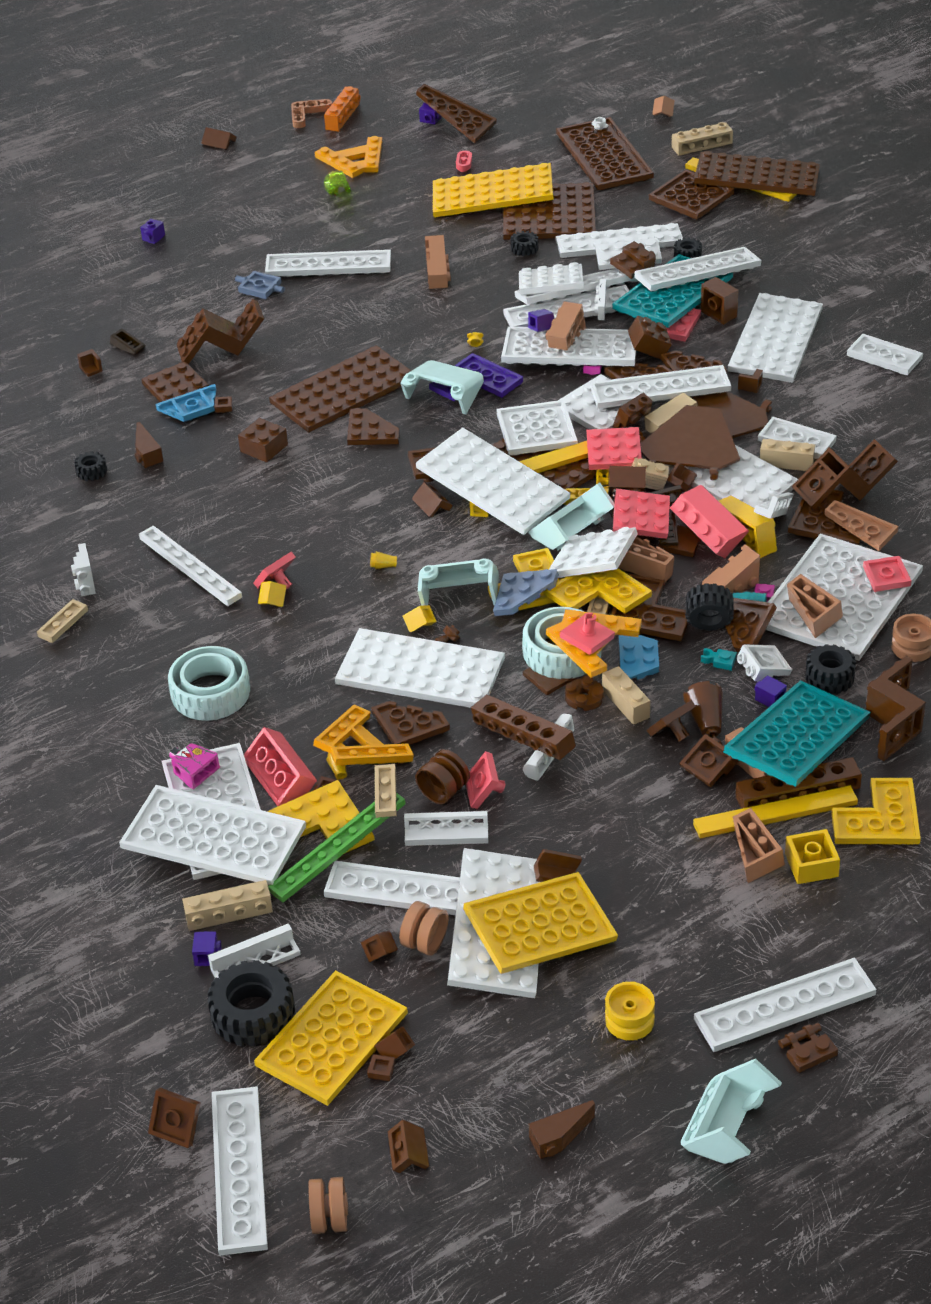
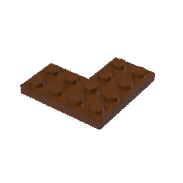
[788,485,862,546]
[611,574,688,641]

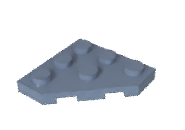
[493,569,559,616]

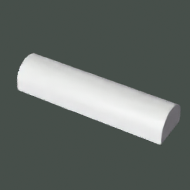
[523,714,574,781]

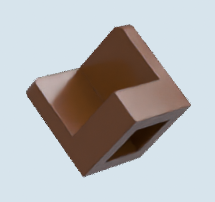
[77,349,103,377]
[738,369,763,393]
[667,462,697,492]
[360,930,398,962]
[374,1026,415,1059]

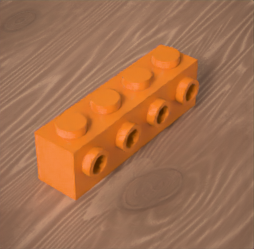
[324,86,361,132]

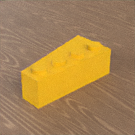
[719,495,777,558]

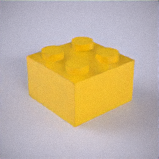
[785,829,840,884]

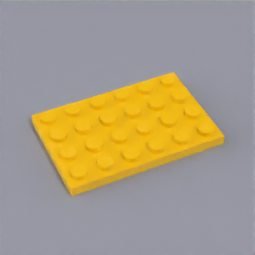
[463,872,618,974]
[254,970,408,1106]

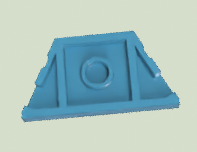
[156,384,216,422]
[618,635,659,680]

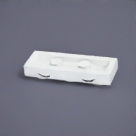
[595,279,606,320]

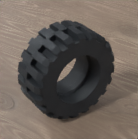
[207,960,295,1047]

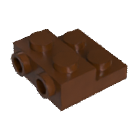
[610,241,656,279]
[612,392,653,428]
[679,734,739,787]

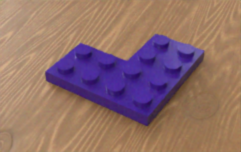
[429,353,523,402]

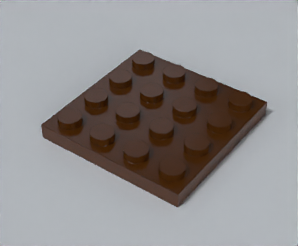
[649,169,734,220]

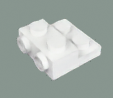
[71,543,96,597]
[737,645,792,682]

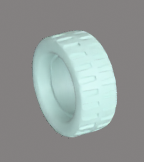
[522,607,602,679]
[168,646,250,721]

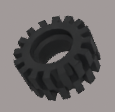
[510,231,538,256]
[674,237,702,258]
[74,451,107,481]

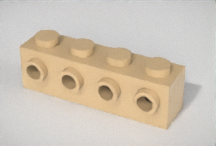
[672,122,733,156]
[182,880,273,931]

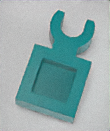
[701,648,737,671]

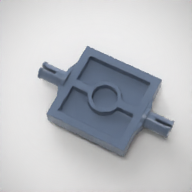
[235,271,285,299]

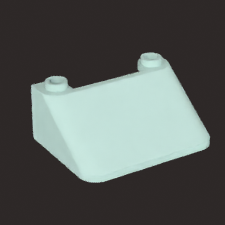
[401,360,484,415]

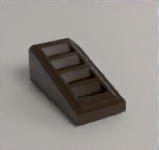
[110,328,146,354]
[659,512,678,546]

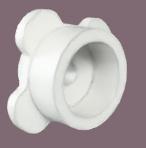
[592,117,608,130]

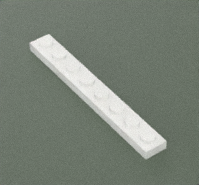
[139,526,242,606]

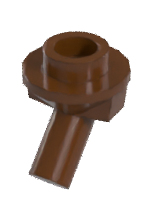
[435,625,460,642]

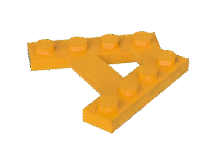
[315,136,383,178]
[546,609,642,678]
[313,705,414,766]

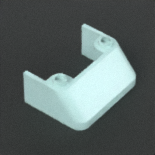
[528,482,614,551]
[418,559,499,606]
[681,1059,782,1164]

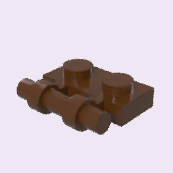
[778,1023,838,1073]

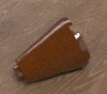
[683,681,723,738]

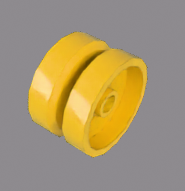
[605,982,655,1040]

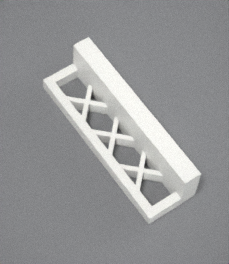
[754,492,794,519]
[404,811,488,846]
[208,923,301,978]

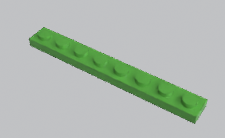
[268,793,406,902]

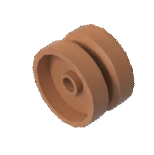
[891,613,931,662]
[399,901,449,956]
[309,1177,348,1234]

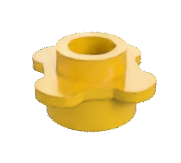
[467,332,483,347]

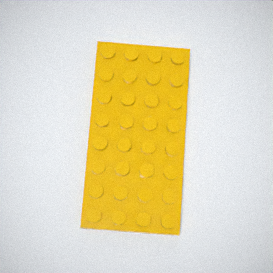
[433,163,554,217]

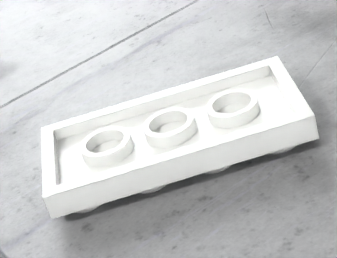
[595,238,662,270]
[847,334,923,375]
[758,417,836,459]

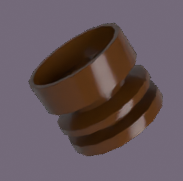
[415,749,470,804]

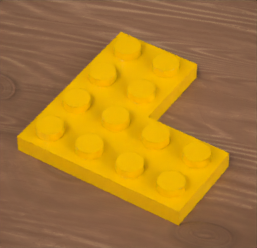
[488,548,563,610]
[545,568,652,614]
[832,778,921,844]
[267,780,375,854]

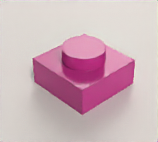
[583,365,602,375]
[755,584,775,602]

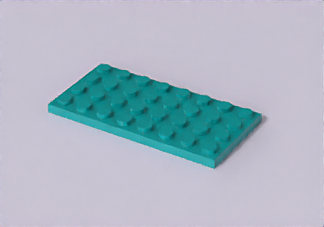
[612,254,734,328]
[723,680,870,787]

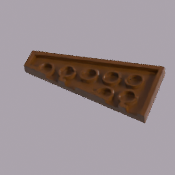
[416,84,497,143]

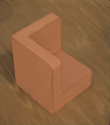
[653,96,675,117]

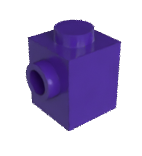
[419,102,442,125]
[140,219,165,244]
[528,309,554,332]
[754,675,787,707]
[192,931,222,966]

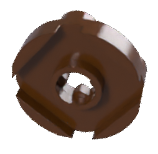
[565,676,604,711]

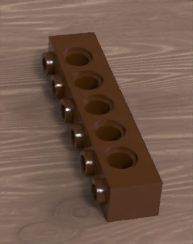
[470,694,576,760]
[735,757,862,809]

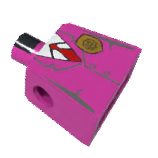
[169,744,220,790]

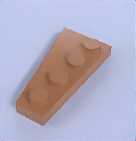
[825,500,898,551]

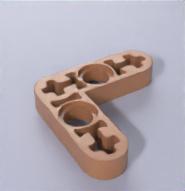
[291,99,332,128]

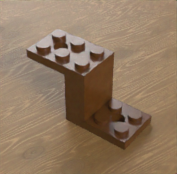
[177,299,264,365]
[791,439,898,509]
[866,656,926,761]

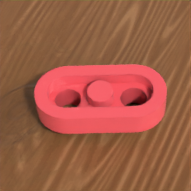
[456,151,472,172]

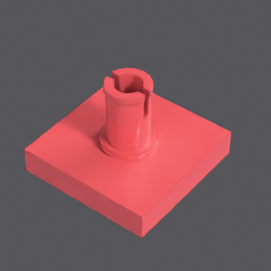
[253,551,296,589]
[863,556,912,592]
[560,612,615,655]
[466,751,505,809]

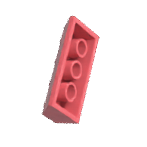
[670,485,749,558]
[244,727,317,806]

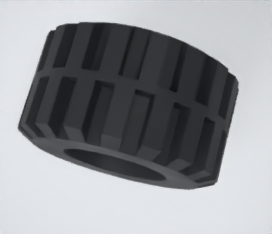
[685,583,734,631]
[805,644,856,695]

